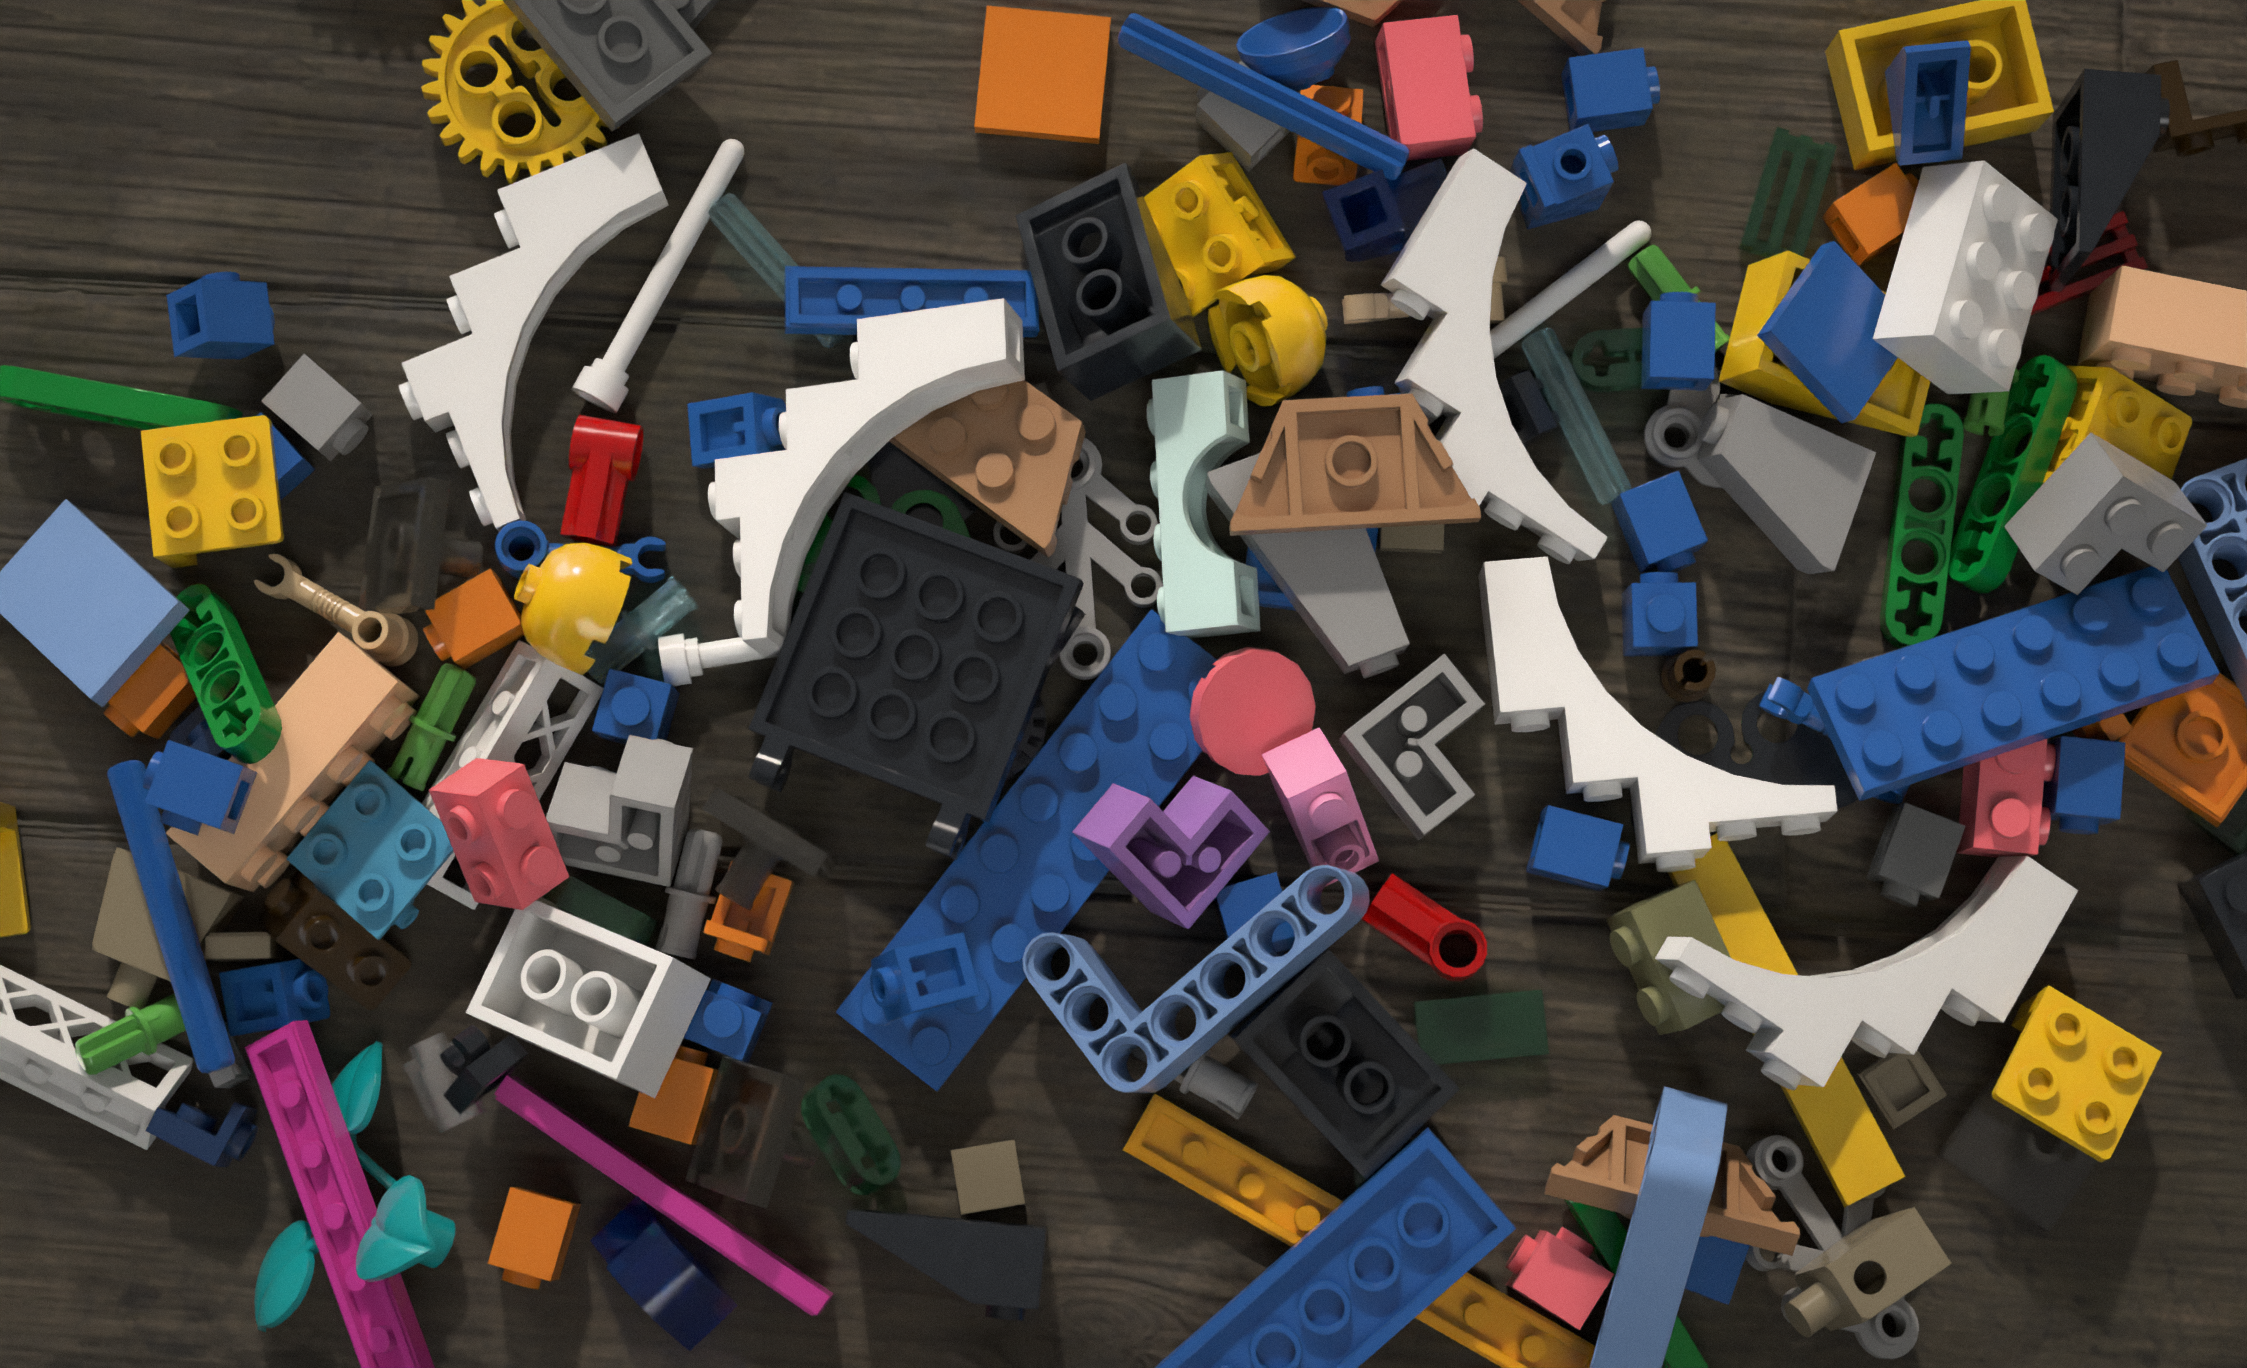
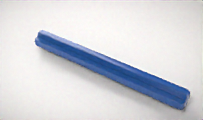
[1118,13,1410,180]
[107,760,235,1073]

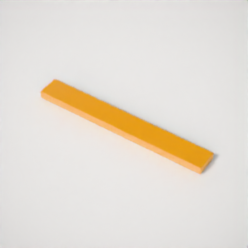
[1123,1094,1595,1368]

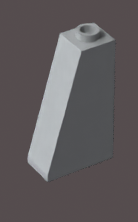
[1205,453,1410,678]

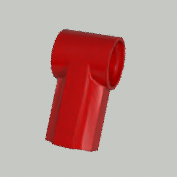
[560,415,644,546]
[1361,873,1487,981]

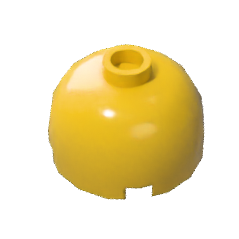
[1208,275,1327,406]
[514,543,632,675]

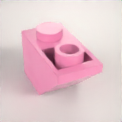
[1262,727,1379,887]

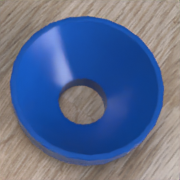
[1236,7,1351,91]

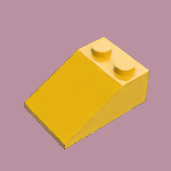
[1718,250,1930,437]

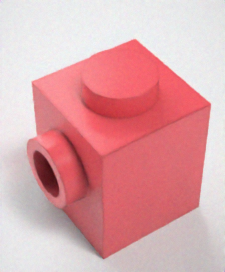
[1505,1227,1614,1330]

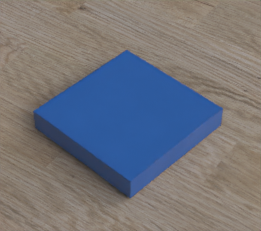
[1757,241,1898,423]

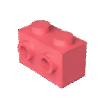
[1375,15,1483,161]
[1956,739,2056,858]
[429,758,569,910]

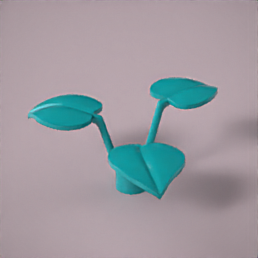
[254,1041,455,1332]

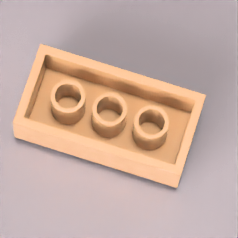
[2077,266,2247,408]
[166,632,420,892]

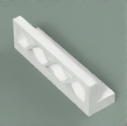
[422,640,603,910]
[0,965,194,1150]

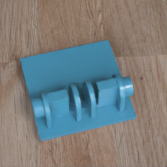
[287,760,454,940]

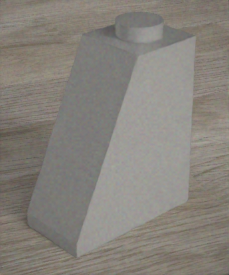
[1697,394,1876,574]

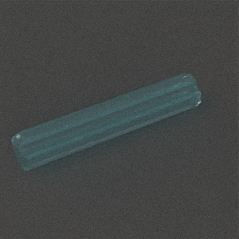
[708,193,847,348]
[1522,327,1631,505]

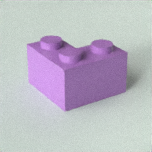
[1072,776,1270,929]

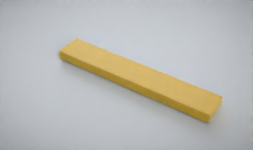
[1668,833,1905,1207]

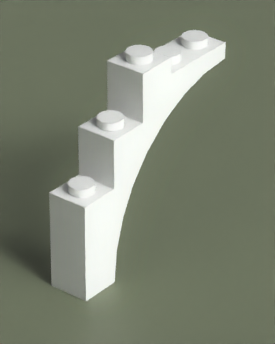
[399,133,669,532]
[1381,148,1608,564]
[708,298,1025,657]
[1478,556,1837,872]
[1655,856,2078,1090]

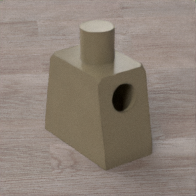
[92,847,244,1010]
[1784,1207,1952,1337]

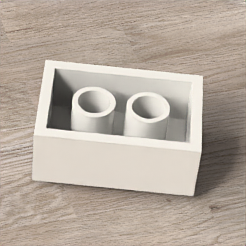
[1873,161,2058,394]
[466,900,711,1098]

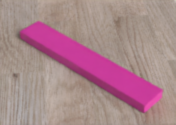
[245,1020,435,1368]
[494,1075,834,1316]

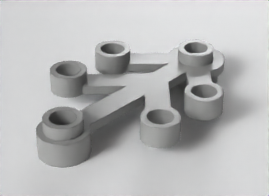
[993,438,1163,680]
[1746,1135,1919,1359]

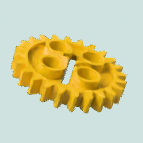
[421,0,620,184]

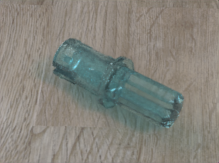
[584,575,699,683]

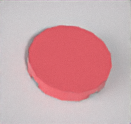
[1190,647,1316,776]

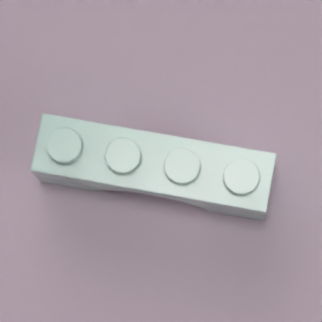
[1147,371,1260,639]

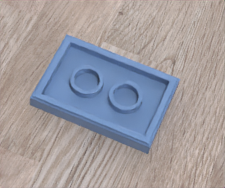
[0,499,190,707]

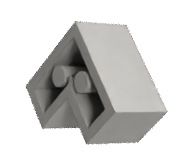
[2004,433,2208,595]
[1339,654,1485,841]
[546,735,693,887]

